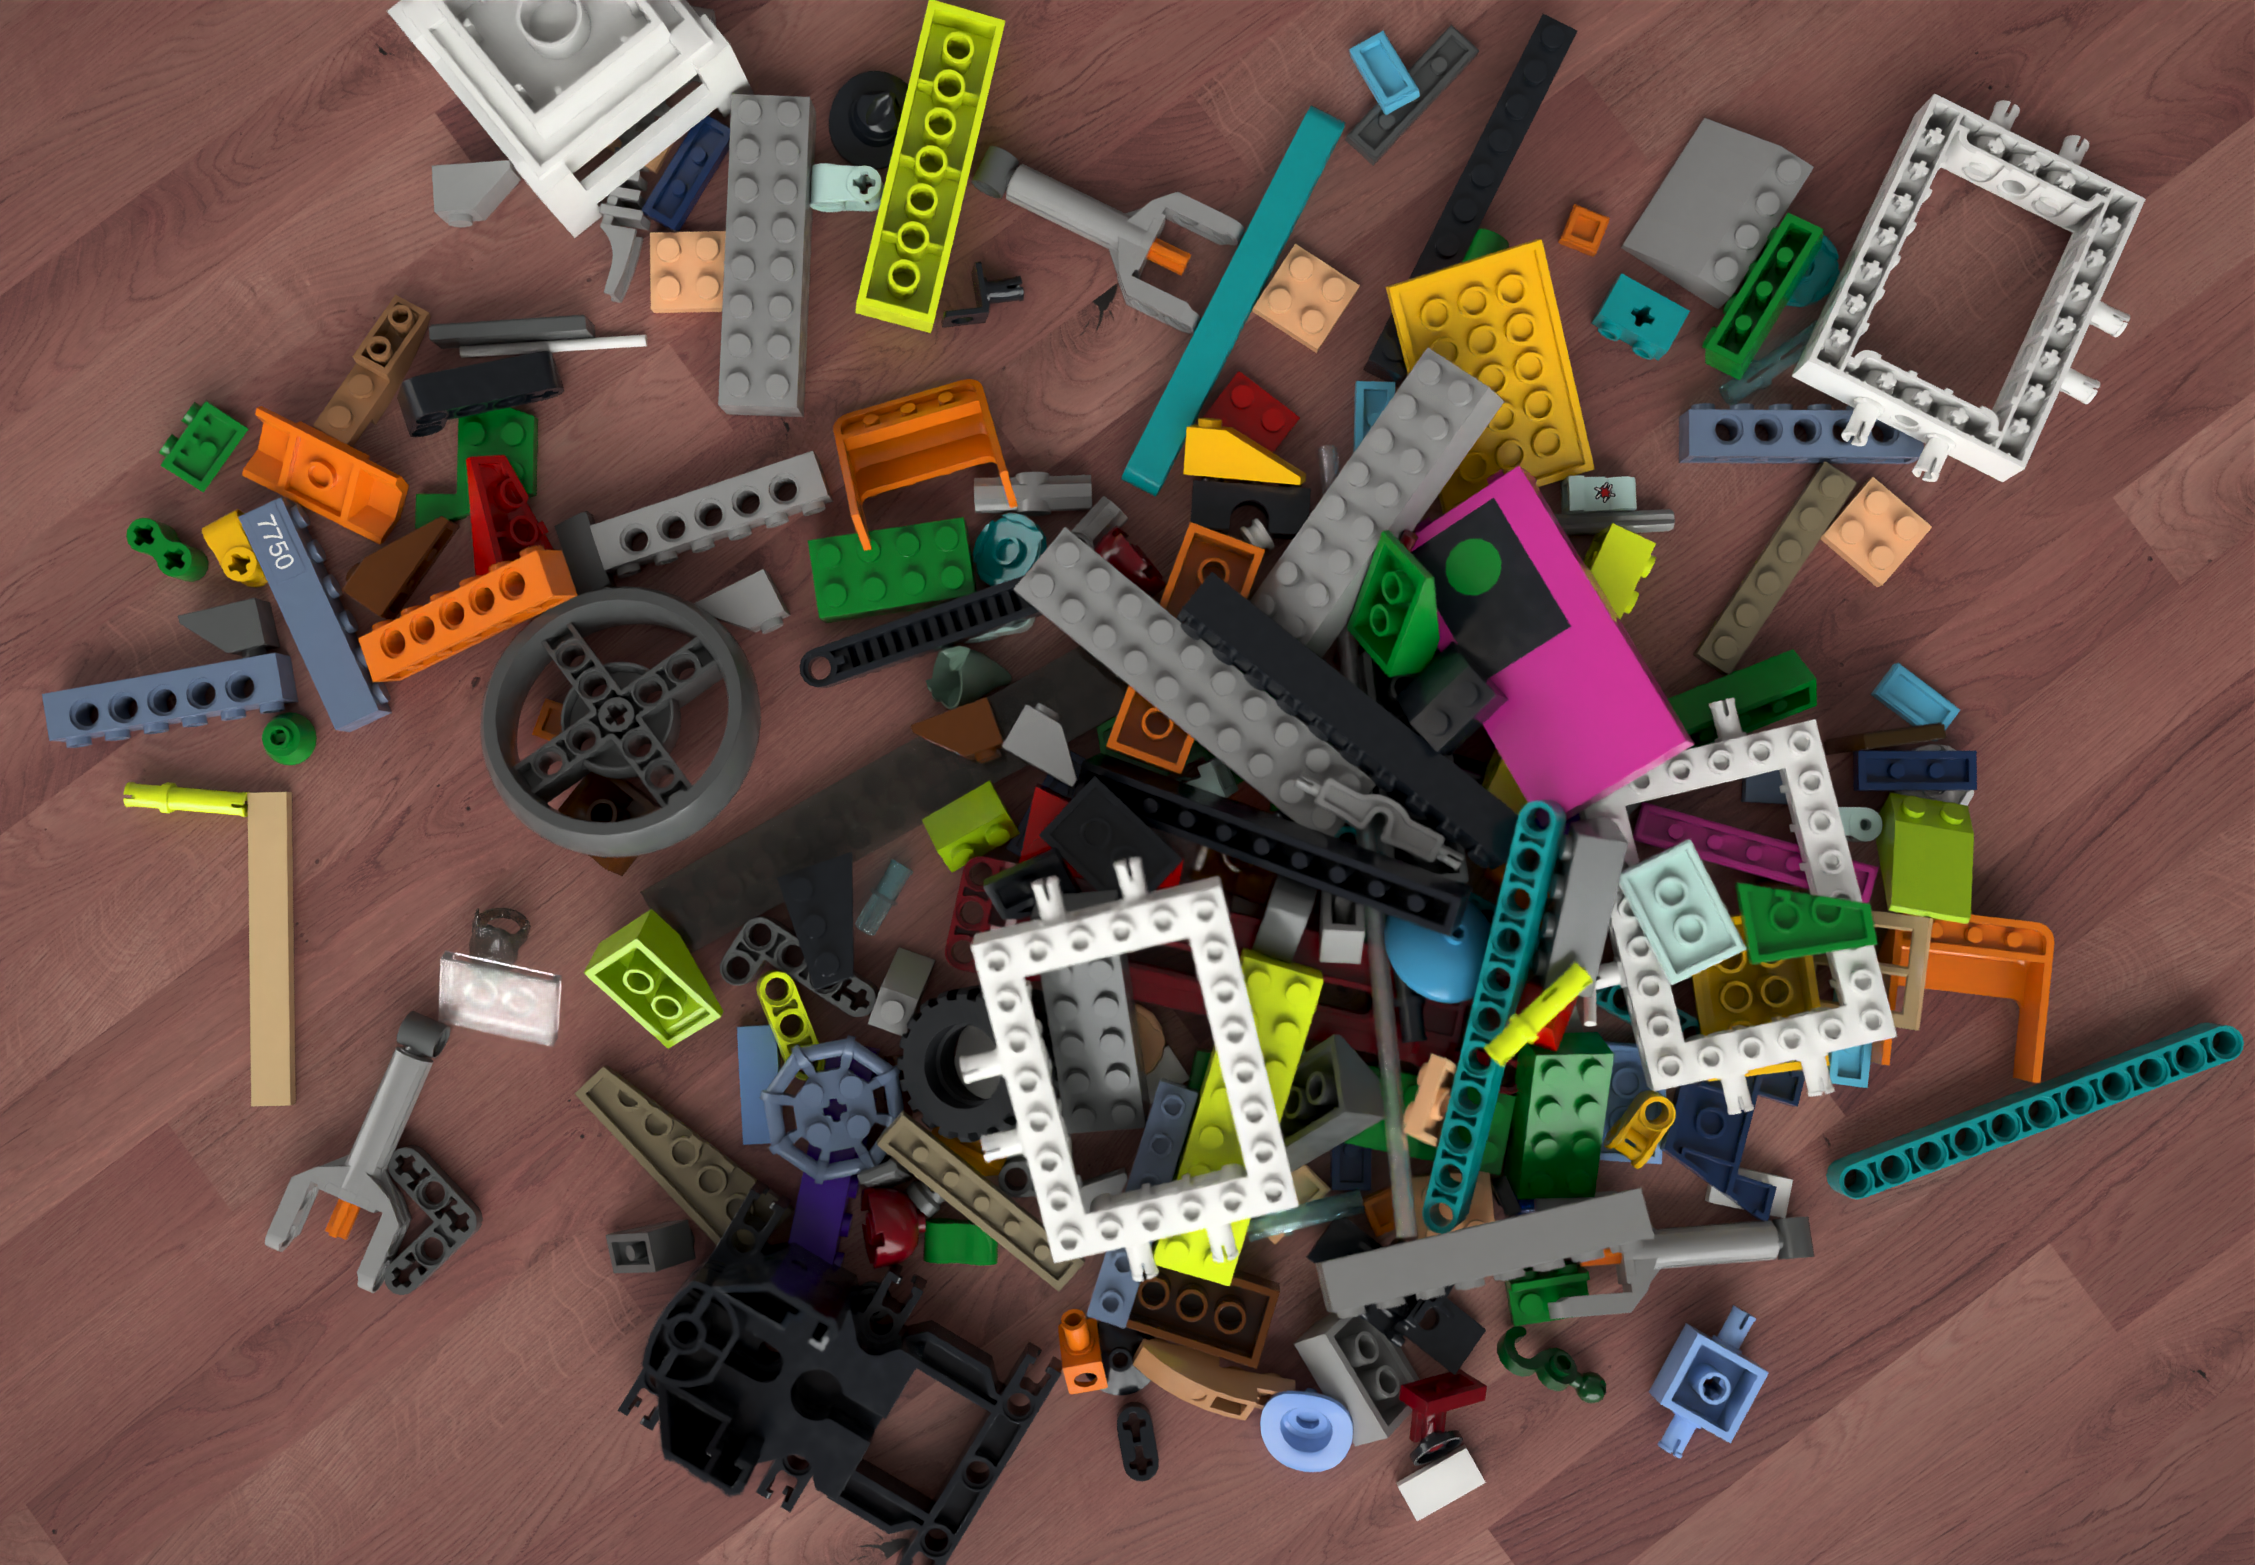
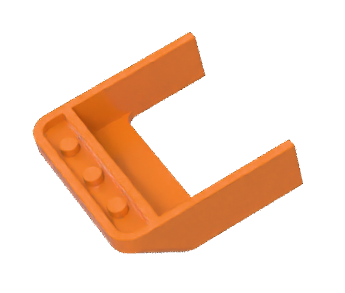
[833,379,1018,551]
[1871,912,2055,1083]

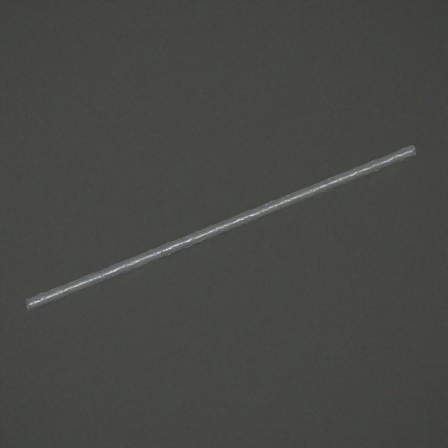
[1318,445,1417,1238]

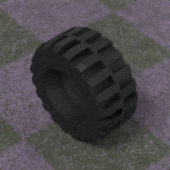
[897,985,1057,1142]

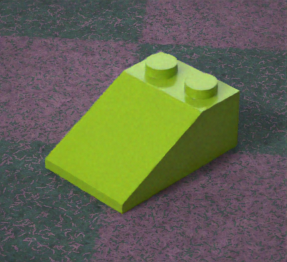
[1876,793,1974,924]
[584,909,724,1049]

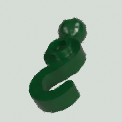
[1497,1326,1606,1404]

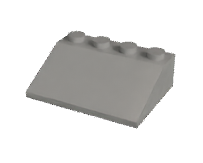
[1621,118,1814,309]

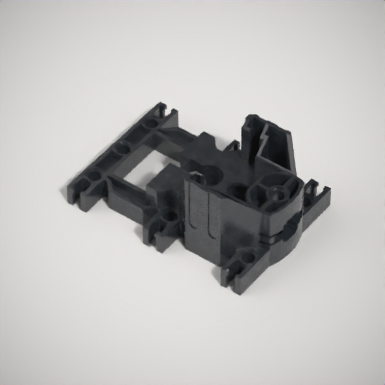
[618,1180,1062,1565]

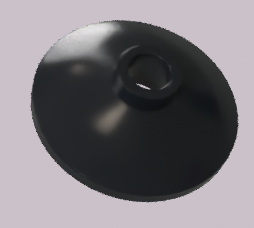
[1085,1321,1156,1396]

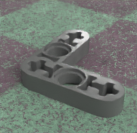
[384,1145,483,1295]

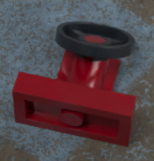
[1399,1369,1487,1466]

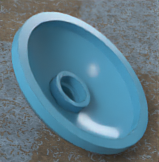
[1384,900,1492,1003]

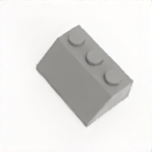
[1294,1312,1420,1446]

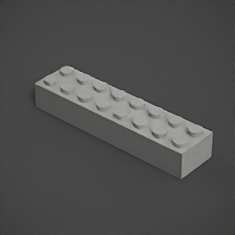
[718,94,817,417]
[1250,348,1505,659]
[1315,1188,1654,1319]

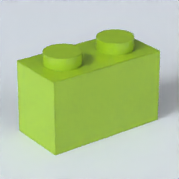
[921,781,1020,872]

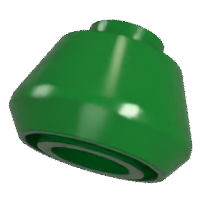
[262,712,317,765]

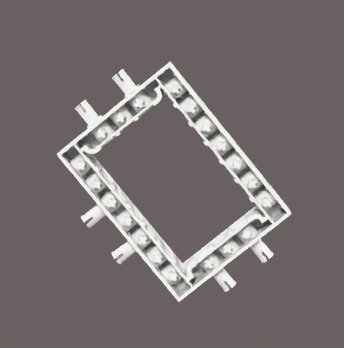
[1792,93,2146,482]
[1579,698,1897,1114]
[960,857,1299,1281]

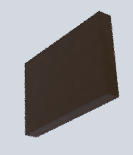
[1824,723,1946,755]

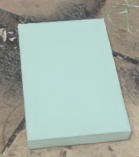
[1619,839,1746,985]

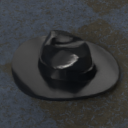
[828,71,908,170]

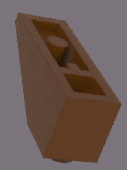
[342,516,460,620]

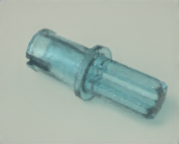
[855,859,914,936]

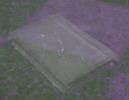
[438,951,562,1047]

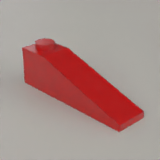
[466,455,569,576]

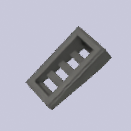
[857,1154,914,1188]

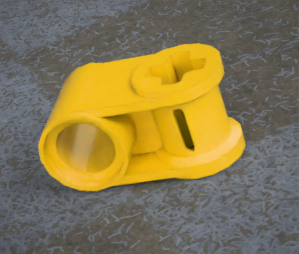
[202,509,268,588]
[1603,1090,1676,1169]

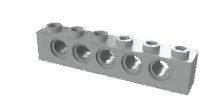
[590,451,833,578]

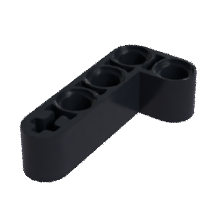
[397,351,564,437]

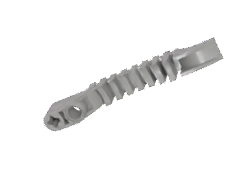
[599,5,716,303]

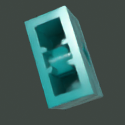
[1591,273,1690,360]

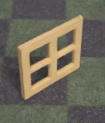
[1813,911,1933,1030]

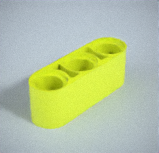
[756,970,825,1081]

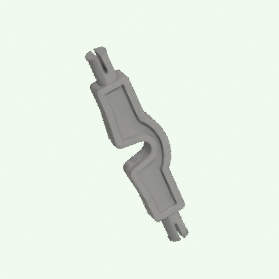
[1294,771,1465,870]

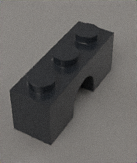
[1190,476,1311,540]

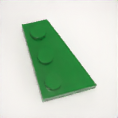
[1735,883,1878,964]

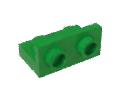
[158,399,249,493]
[1505,1261,1590,1327]

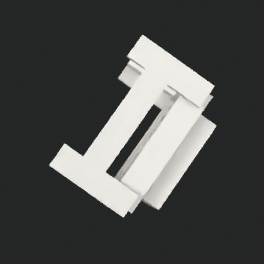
[387,0,754,238]

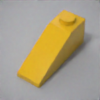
[1183,418,1306,485]

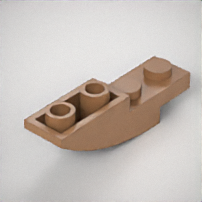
[313,294,431,447]
[1133,1339,1296,1421]

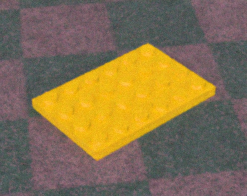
[1386,239,1595,514]

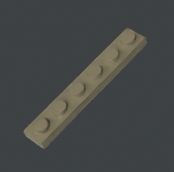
[1693,461,1857,676]
[877,1110,1085,1291]

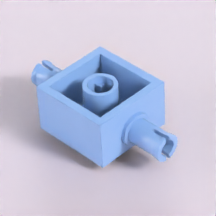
[1649,1305,1769,1459]

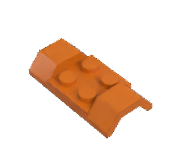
[242,406,409,545]

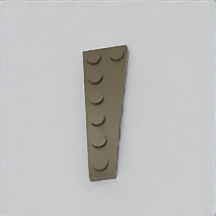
[575,1065,795,1245]

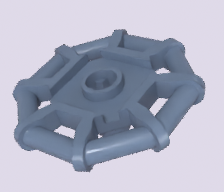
[760,1035,905,1184]

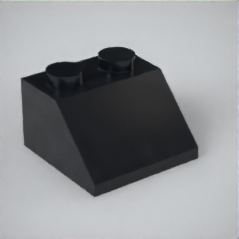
[1396,641,1508,755]

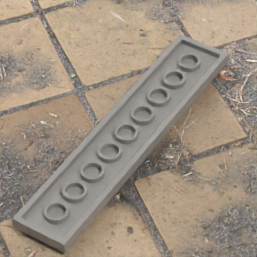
[1014,527,1376,837]

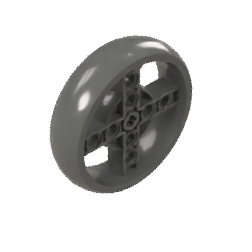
[480,586,761,857]

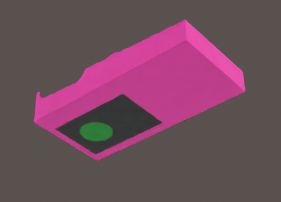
[1410,465,1694,828]

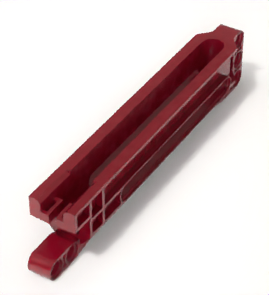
[945,856,1518,1094]

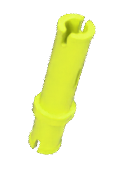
[123,782,250,817]
[1483,962,1593,1067]

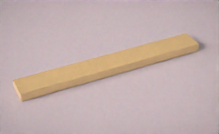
[247,792,296,1106]

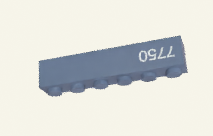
[238,497,392,732]

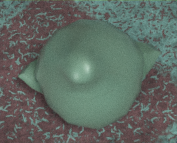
[926,646,1012,710]

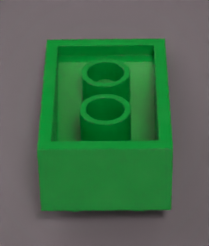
[1347,530,1440,677]

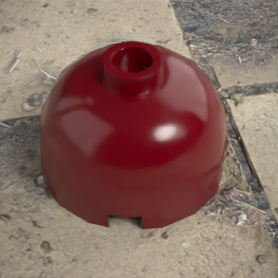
[1094,525,1167,598]
[860,1187,926,1269]

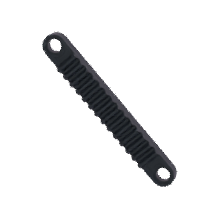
[799,575,1043,688]

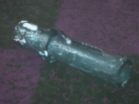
[1719,320,1818,406]
[1247,1188,1365,1243]

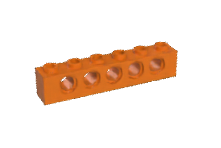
[358,545,578,682]

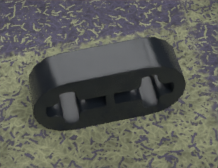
[1117,1402,1159,1481]

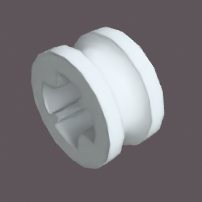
[1239,518,1275,550]

